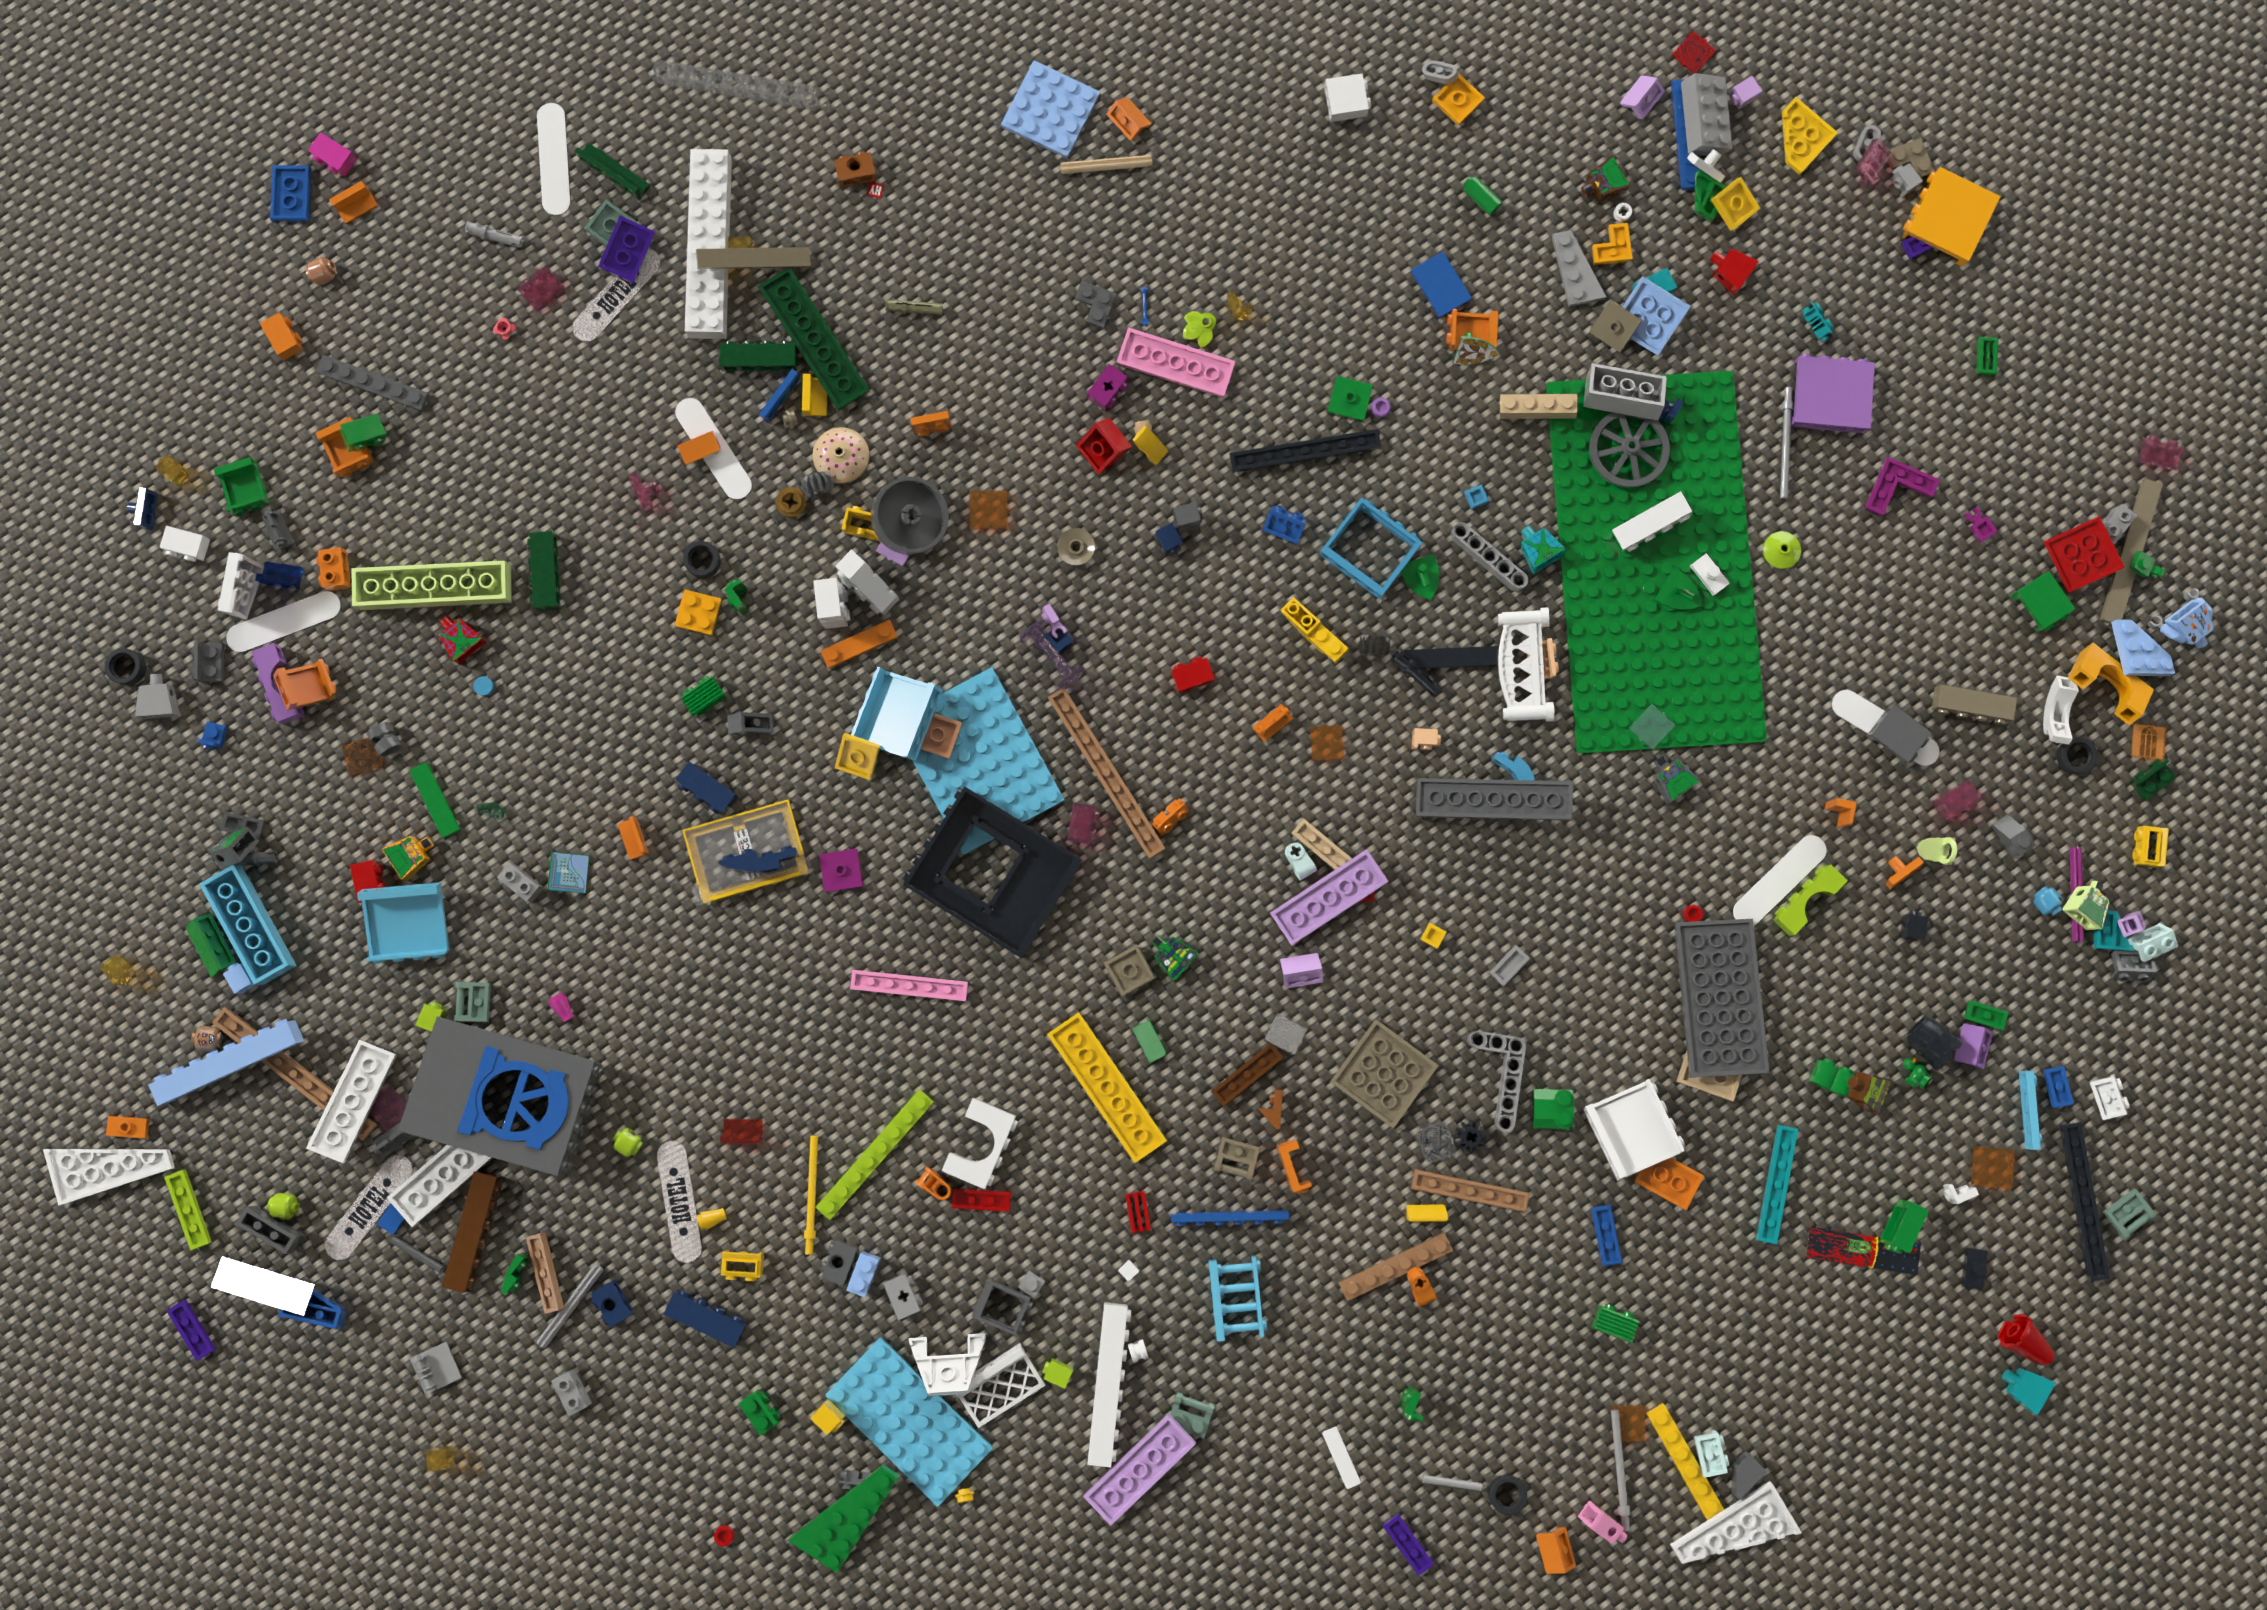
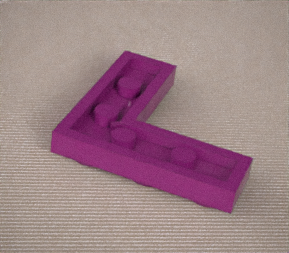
[1864,457,1940,517]

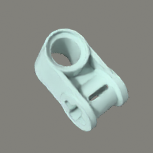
[1285,843,1317,881]

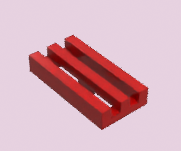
[1125,1191,1151,1233]

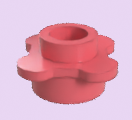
[493,318,516,340]

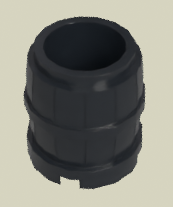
[1905,1015,1963,1070]

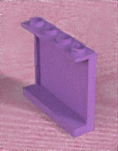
[1791,354,1875,434]

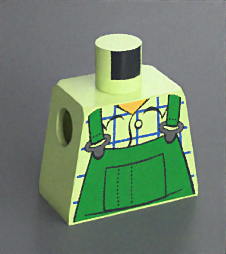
[2063,881,2109,930]

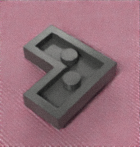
[1075,281,1116,330]

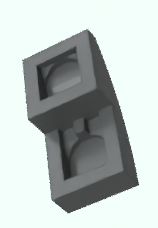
[220,812,264,839]

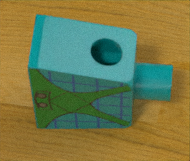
[1521,526,1565,574]

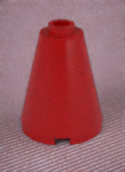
[1998,1314,2055,1366]

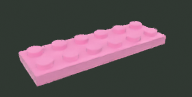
[1117,328,1235,398]

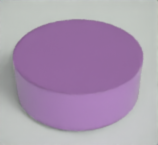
[1371,398,1391,418]

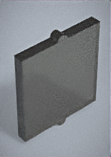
[1264,1013,1307,1056]

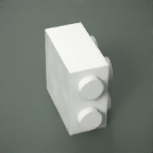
[1324,74,1371,122]

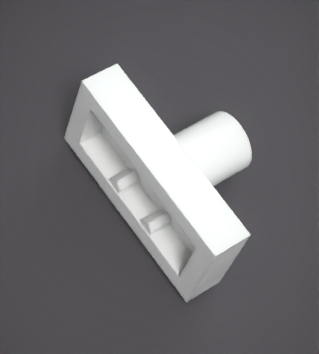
[1687,149,1725,183]
[1690,553,1730,596]

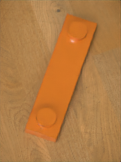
[820,619,898,669]

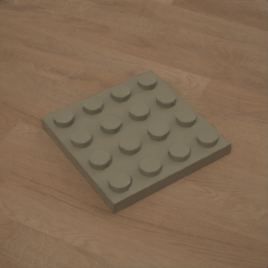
[1330,1019,1439,1128]

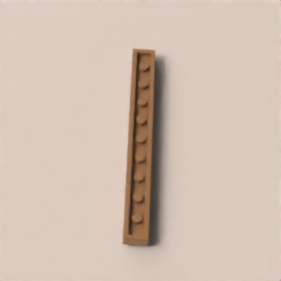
[1048,687,1165,859]
[212,1007,377,1141]

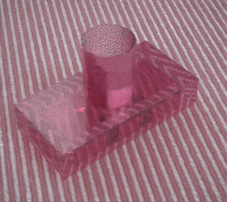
[629,472,660,514]

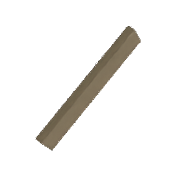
[696,247,811,269]

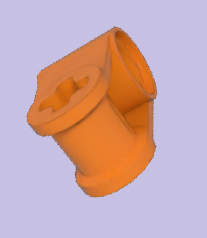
[915,1166,953,1200]
[1407,1267,1437,1308]

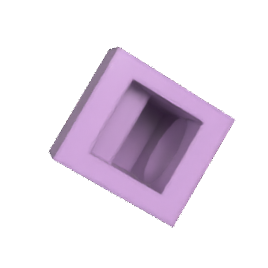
[2117,911,2147,937]

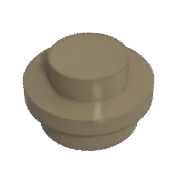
[782,410,798,429]

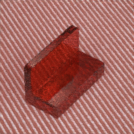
[720,1119,763,1144]

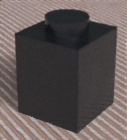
[1900,911,1928,941]

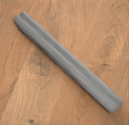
[537,1264,604,1348]

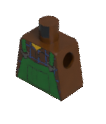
[1581,155,1630,201]

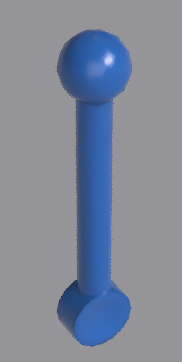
[1141,287,1149,326]

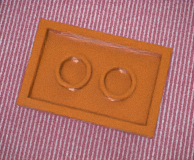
[1633,1158,1704,1210]

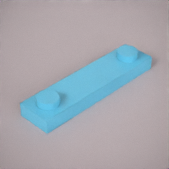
[2019,1071,2042,1150]

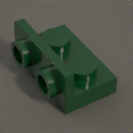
[2129,758,2176,801]

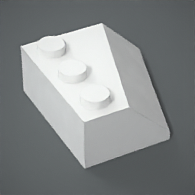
[218,552,265,620]

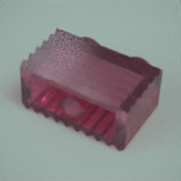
[1067,803,1100,845]

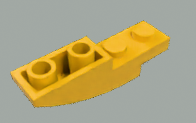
[1280,597,1349,664]

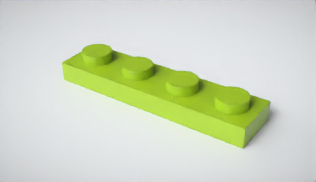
[164,1169,212,1251]

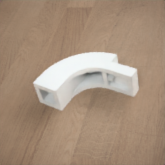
[2043,676,2078,744]

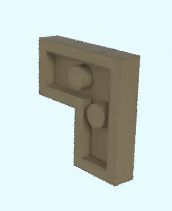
[1884,138,1935,178]

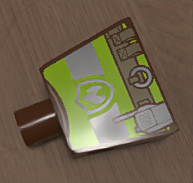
[1848,1072,1892,1115]

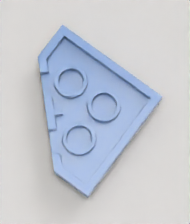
[2111,619,2175,676]

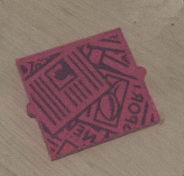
[370,1085,407,1131]

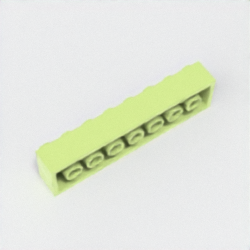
[352,561,512,610]

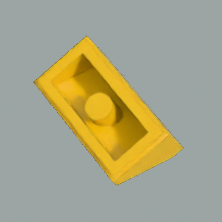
[1406,1204,1448,1222]

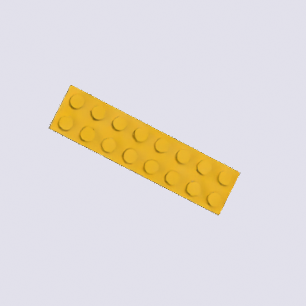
[1047,1012,1167,1163]

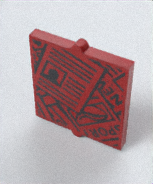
[1672,31,1717,74]

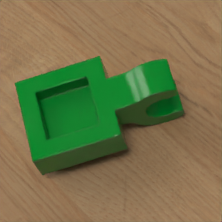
[2129,551,2166,579]

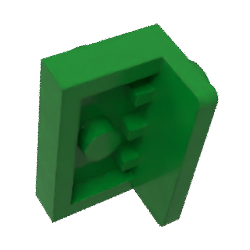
[724,579,748,615]
[1400,1386,1424,1422]

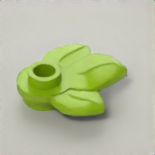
[1183,311,1216,348]

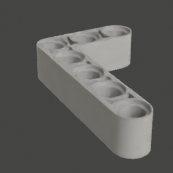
[1467,1031,1526,1132]

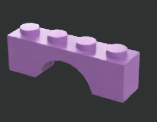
[252,643,305,725]

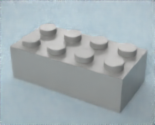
[1681,73,1732,156]
[1583,363,1667,420]

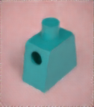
[2002,1368,2056,1416]

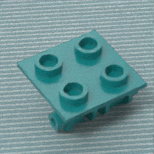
[1802,301,1835,342]

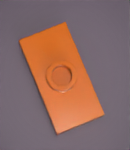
[106,1116,150,1138]

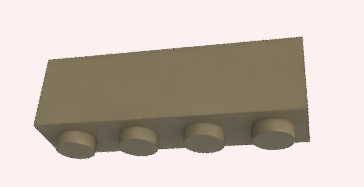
[1931,685,2017,725]

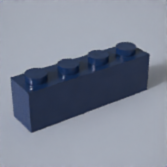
[663,1289,747,1348]

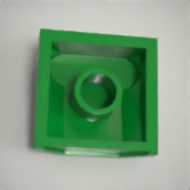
[1532,1089,1574,1129]

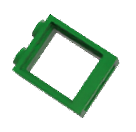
[1879,1199,1929,1255]

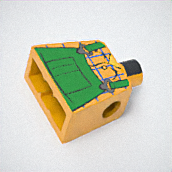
[382,836,434,881]

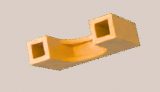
[2068,642,2154,726]

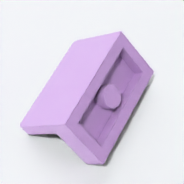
[1620,75,1665,119]
[1280,953,1323,989]

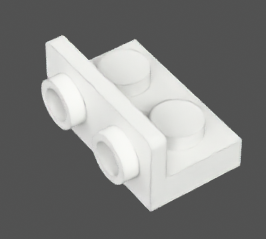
[2090,1074,2130,1120]

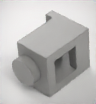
[1891,163,1923,198]

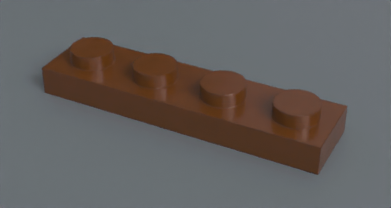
[1211,1042,1284,1106]

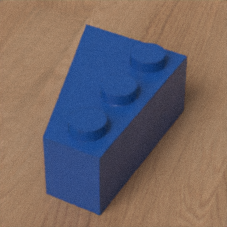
[278,1277,348,1330]

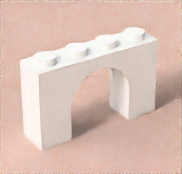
[942,1098,1018,1189]

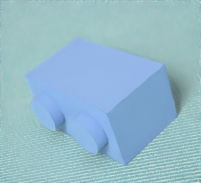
[846,1251,881,1298]

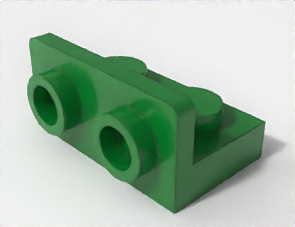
[738,1389,780,1436]

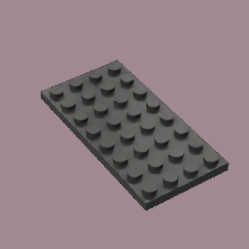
[1674,918,1769,1078]

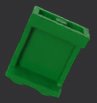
[213,457,269,516]
[2011,571,2075,632]

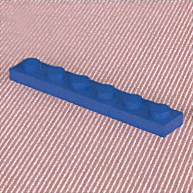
[1671,80,1700,190]
[1171,1210,1289,1226]

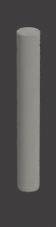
[1422,1475,1482,1491]

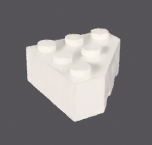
[835,550,899,615]

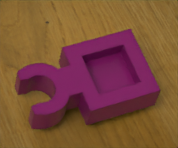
[1964,507,1998,543]

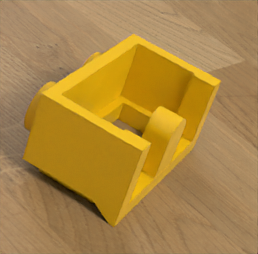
[841,506,880,541]
[2132,826,2169,868]
[721,1250,764,1281]

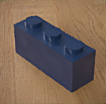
[675,761,738,815]

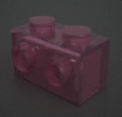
[1931,780,1982,821]

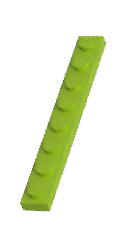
[815,1089,934,1220]

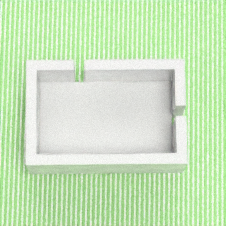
[813,578,850,629]

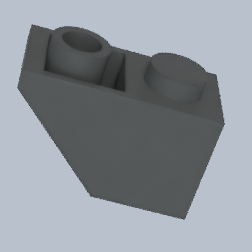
[1731,1451,1767,1500]

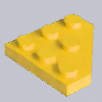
[1782,97,1838,175]

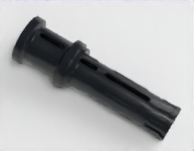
[1390,648,1441,697]

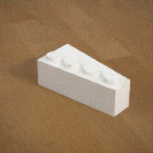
[1612,492,1692,552]

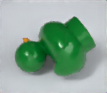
[1903,1058,1932,1089]

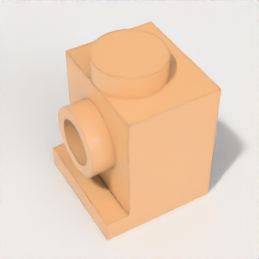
[1412,728,1441,750]

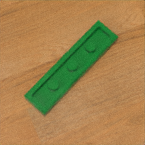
[409,762,461,839]

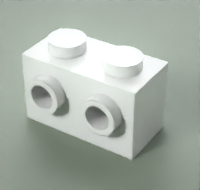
[160,526,210,562]

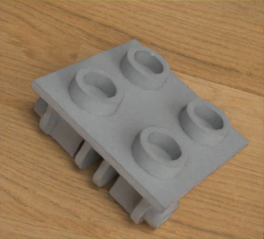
[410,1341,462,1395]

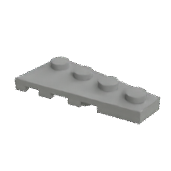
[1551,230,1606,307]

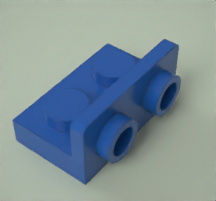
[1262,505,1307,544]

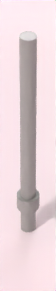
[1780,387,1794,499]
[1611,1410,1630,1532]

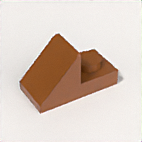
[1257,1089,1283,1130]

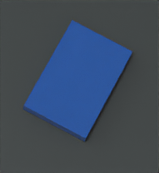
[270,165,312,222]
[1410,252,1472,319]

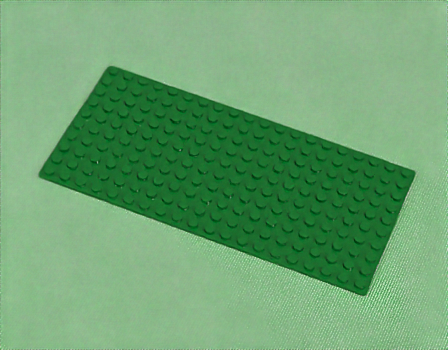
[1546,371,1767,754]

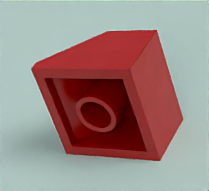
[1076,418,1132,475]

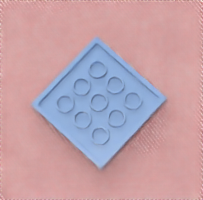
[1001,61,1100,159]

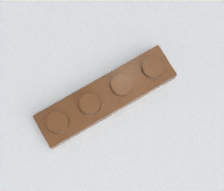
[526,1232,564,1314]

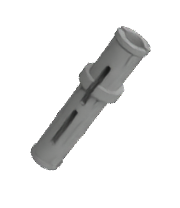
[465,221,524,248]

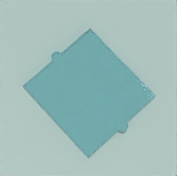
[1629,704,1675,749]

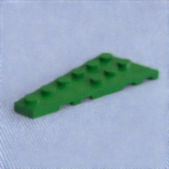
[787,1465,899,1573]

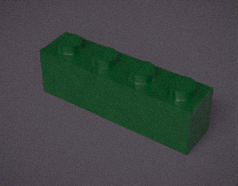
[719,341,798,371]
[527,531,561,611]

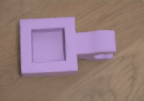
[1041,604,1066,639]

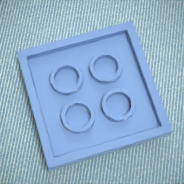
[1623,276,1691,355]

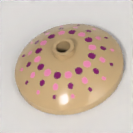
[813,427,870,483]

